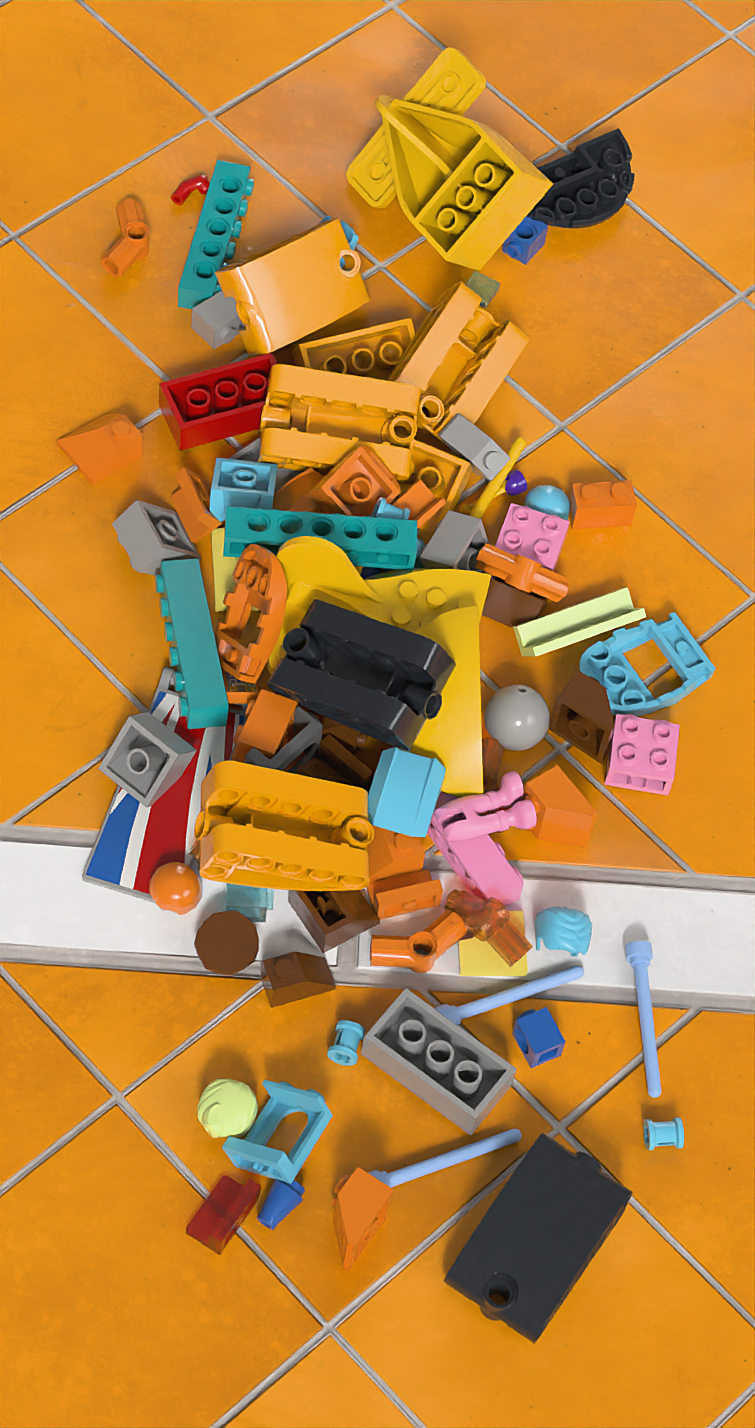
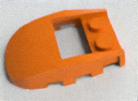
[215,544,287,683]

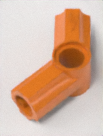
[101,199,149,278]
[476,543,569,603]
[370,910,468,973]

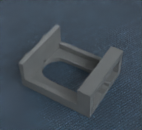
[245,706,323,774]

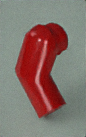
[171,174,210,205]

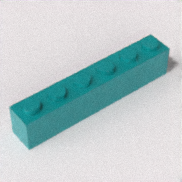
[155,559,229,729]

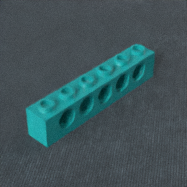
[178,160,254,309]
[223,506,417,570]

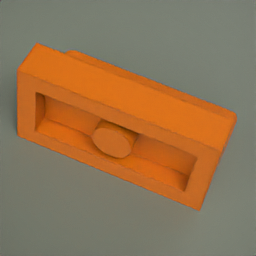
[171,467,222,544]
[391,479,447,529]
[366,869,443,920]

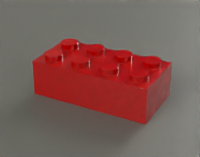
[159,353,278,451]

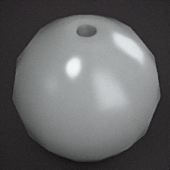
[484,685,550,751]

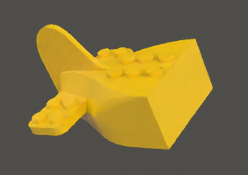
[346,47,553,271]
[268,536,491,675]

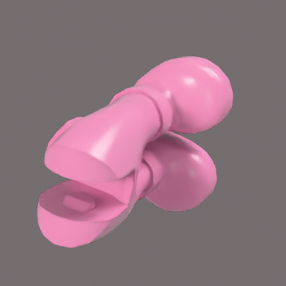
[434,771,537,841]

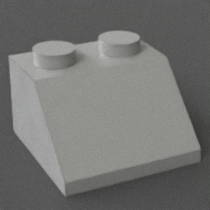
[112,500,201,576]
[420,510,489,573]
[98,712,197,807]

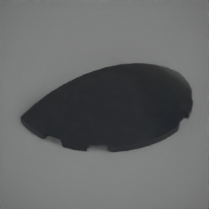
[527,128,635,229]

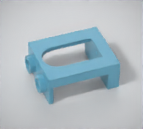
[222,1080,333,1184]

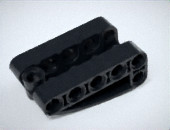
[267,599,456,751]
[444,1133,633,1344]

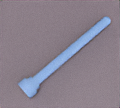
[625,941,662,1098]
[434,966,584,1025]
[369,1129,522,1188]

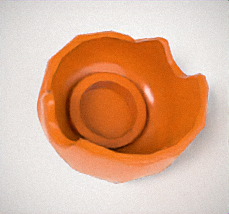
[149,862,202,915]

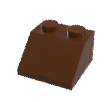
[549,671,615,764]

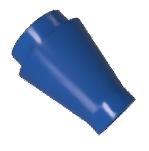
[256,1179,305,1230]

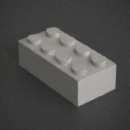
[361,988,517,1135]

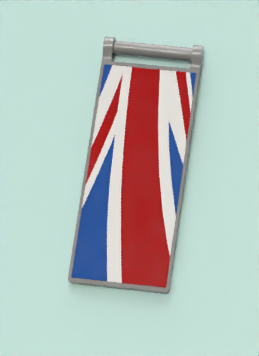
[82,667,248,903]

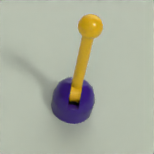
[459,469,528,515]

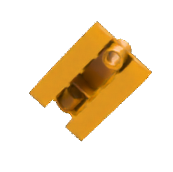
[215,217,371,356]
[389,281,530,445]
[257,364,421,480]
[194,761,374,891]

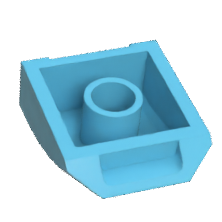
[209,458,278,522]
[368,747,446,837]

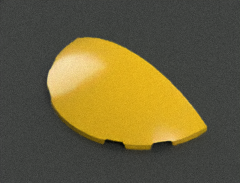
[398,606,483,798]

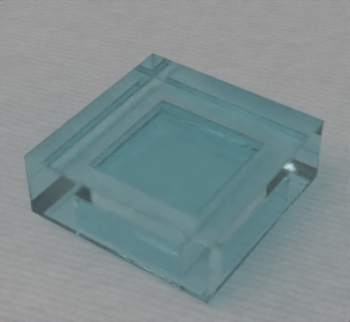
[466,271,500,308]

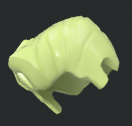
[197,1078,258,1138]

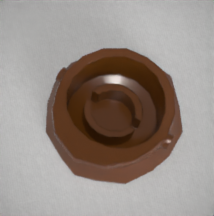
[194,911,259,976]

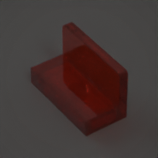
[186,1175,261,1255]

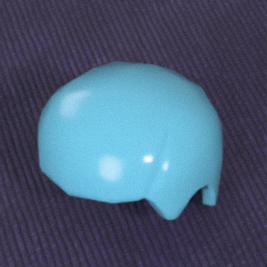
[525,485,570,520]

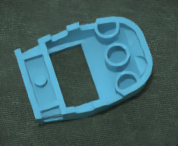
[579,612,716,717]

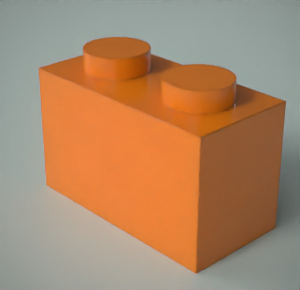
[569,480,637,529]

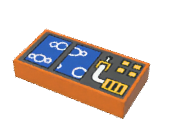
[222,669,259,704]

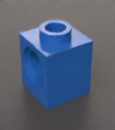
[502,216,548,265]
[512,1007,566,1068]

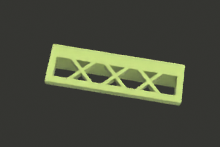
[513,587,646,657]

